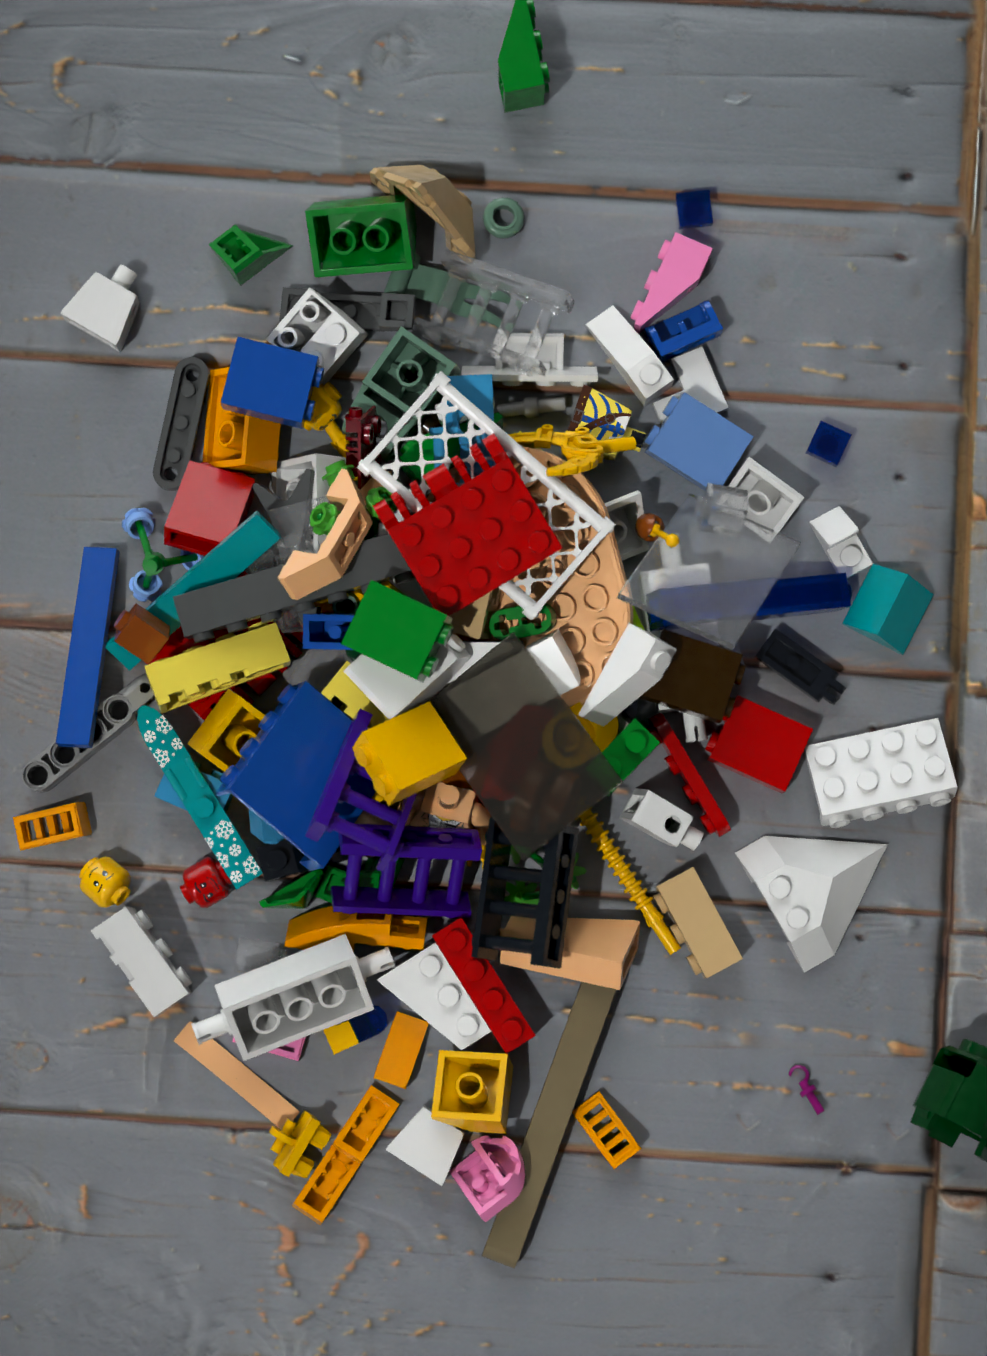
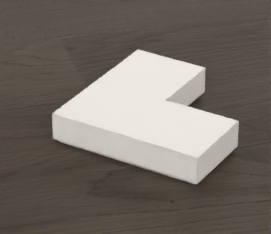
[653,347,729,425]

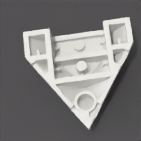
[735,836,888,973]

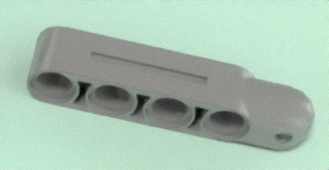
[22,673,156,793]

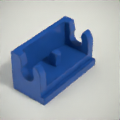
[644,300,723,362]

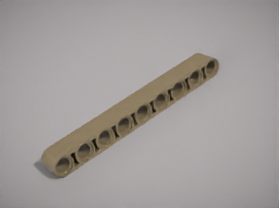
[482,982,616,1268]

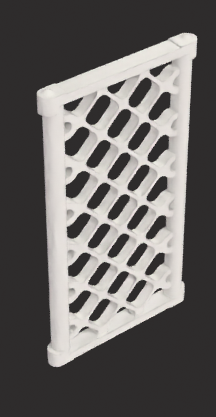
[357,371,616,621]

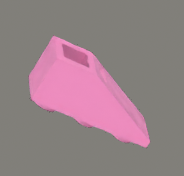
[630,232,713,333]

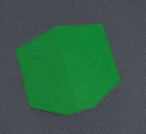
[259,868,325,909]

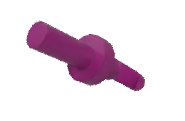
[788,1065,825,1115]

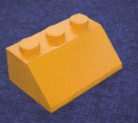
[202,367,281,474]

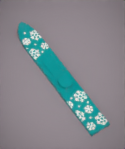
[137,705,263,890]

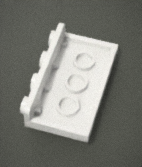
[804,718,957,828]

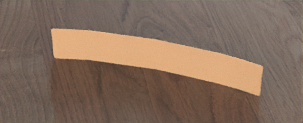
[174,1021,300,1129]

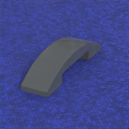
[279,287,416,331]

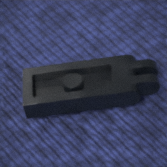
[754,628,846,705]

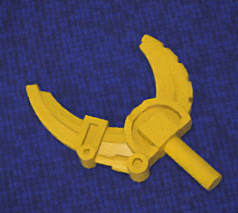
[508,424,636,476]

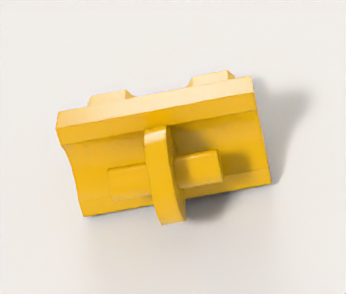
[269,1110,331,1178]

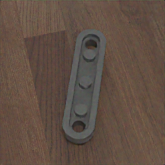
[153,357,210,491]

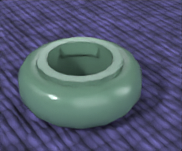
[483,197,525,239]

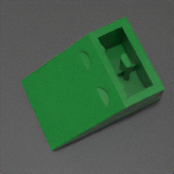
[498,0,550,113]

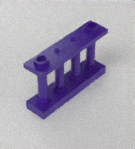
[305,709,417,872]
[330,824,482,918]

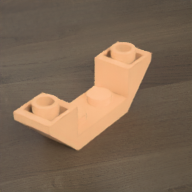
[278,469,373,600]

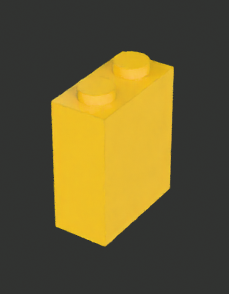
[352,701,467,806]

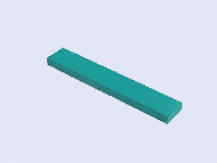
[105,510,281,671]

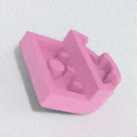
[449,1135,525,1223]

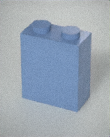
[644,392,754,496]

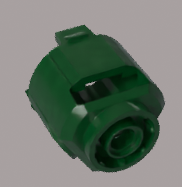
[910,1039,987,1162]

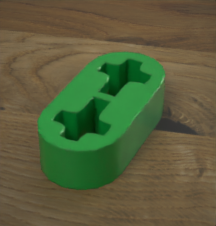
[489,603,556,640]

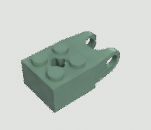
[342,326,462,462]

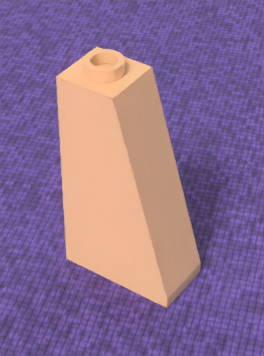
[500,916,640,990]

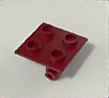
[345,405,381,489]

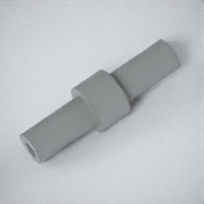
[497,396,566,418]

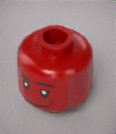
[180,857,232,908]

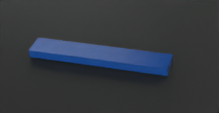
[56,547,120,748]

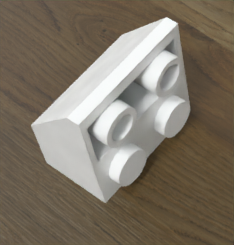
[266,287,368,385]

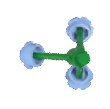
[122,507,204,602]

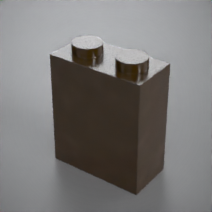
[640,629,746,724]

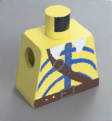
[567,385,646,460]

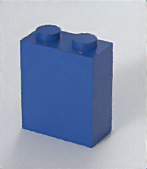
[221,337,324,429]

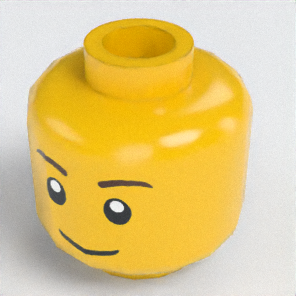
[79,856,131,908]

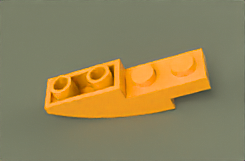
[285,906,427,952]

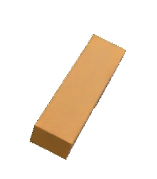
[292,1085,400,1226]

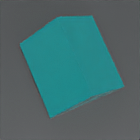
[842,564,934,655]

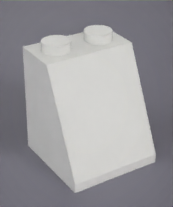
[343,633,471,719]

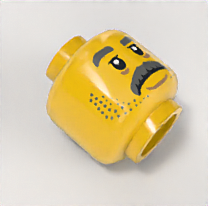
[304,382,342,431]

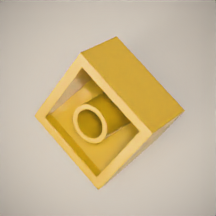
[431,1050,513,1134]

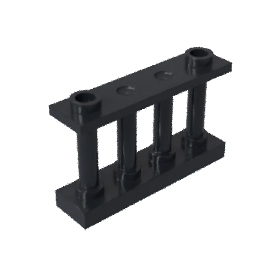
[471,818,579,969]

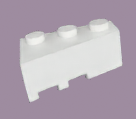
[91,907,192,1017]
[377,942,491,1050]

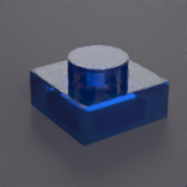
[675,190,713,229]
[806,421,852,467]

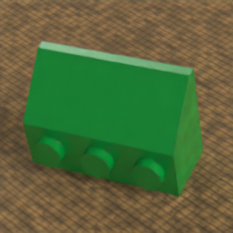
[305,194,417,278]

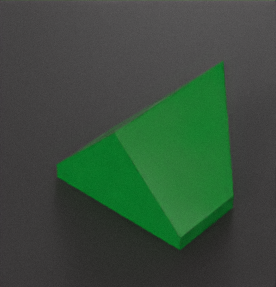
[209,225,293,286]

